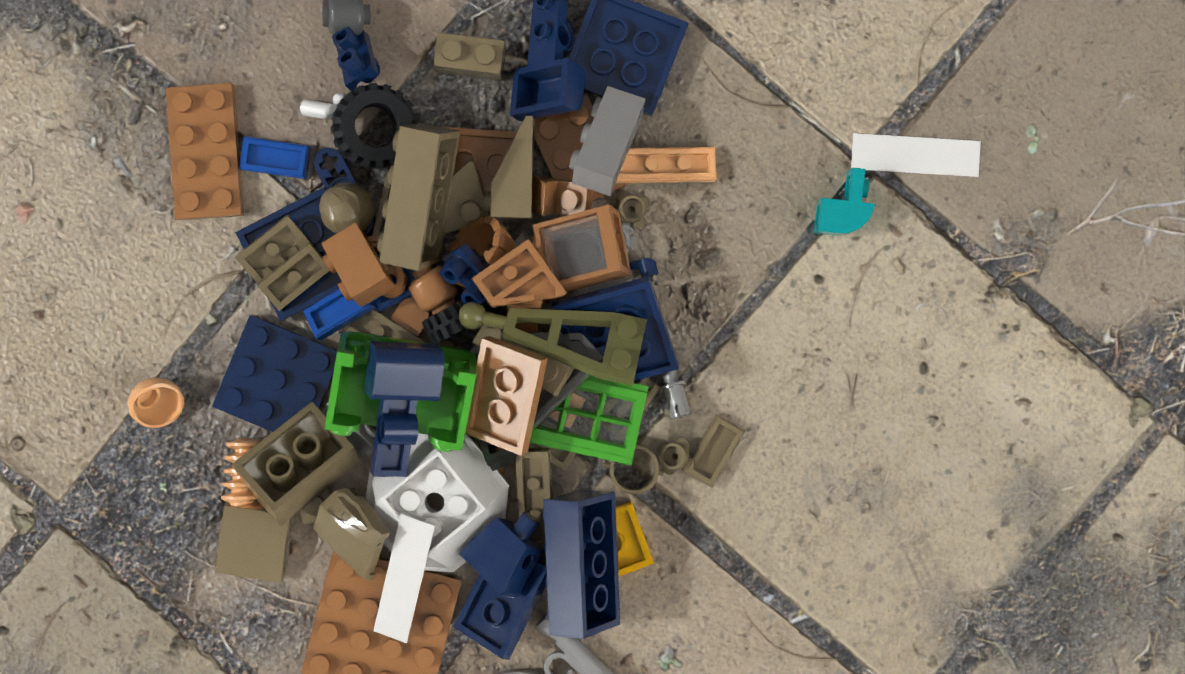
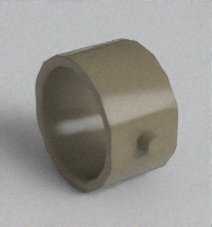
[604,443,664,495]

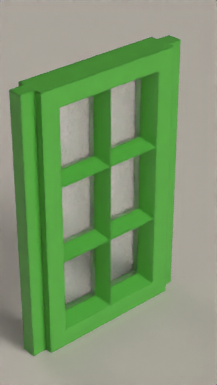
[530,375,649,465]

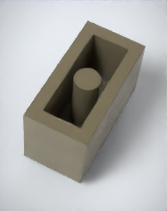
[433,33,506,81]

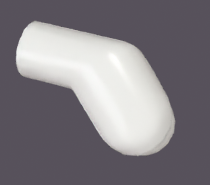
[300,93,346,119]

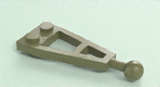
[459,302,647,386]

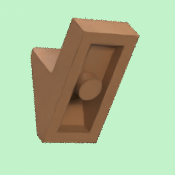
[532,175,593,216]

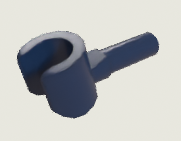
[629,258,658,278]

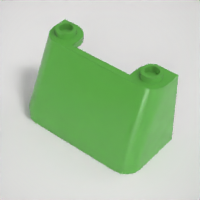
[324,331,477,452]

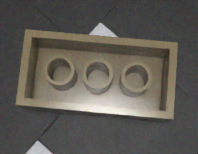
[377,123,460,271]

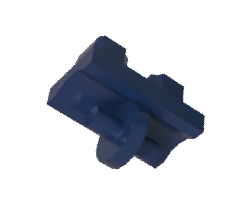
[332,26,380,91]
[440,243,490,305]

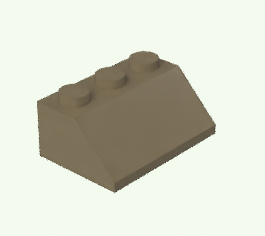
[231,402,359,526]

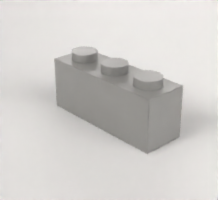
[569,86,645,196]

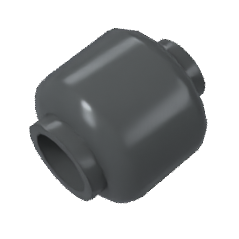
[322,0,371,35]

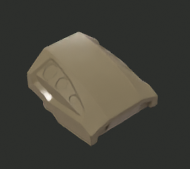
[313,488,390,580]

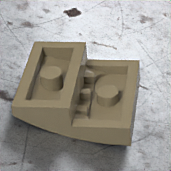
[235,214,330,311]
[216,502,292,583]

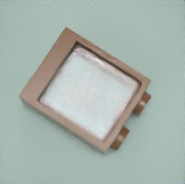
[532,204,631,292]

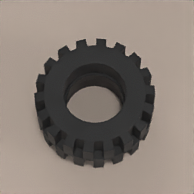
[331,83,418,170]

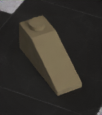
[484,116,534,220]

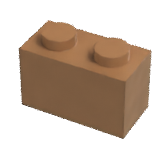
[321,222,396,307]

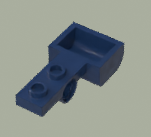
[510,0,585,121]
[364,341,444,477]

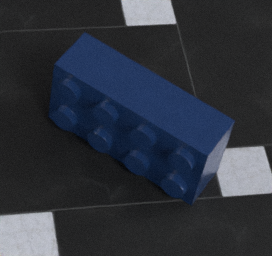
[543,490,620,639]

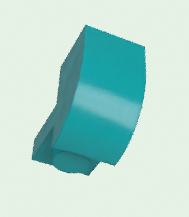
[813,167,875,236]

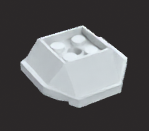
[366,433,509,572]

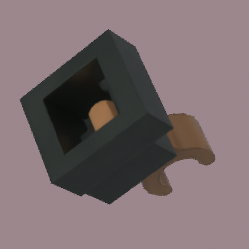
[478,439,518,474]

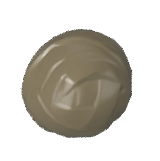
[319,183,374,234]

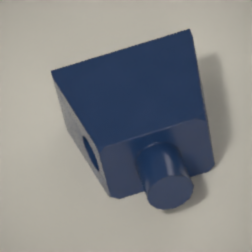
[460,512,542,598]

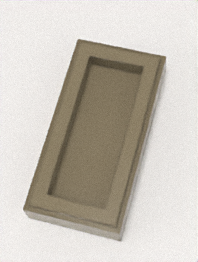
[683,414,745,488]

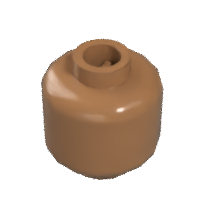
[408,266,458,315]

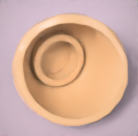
[127,377,184,428]

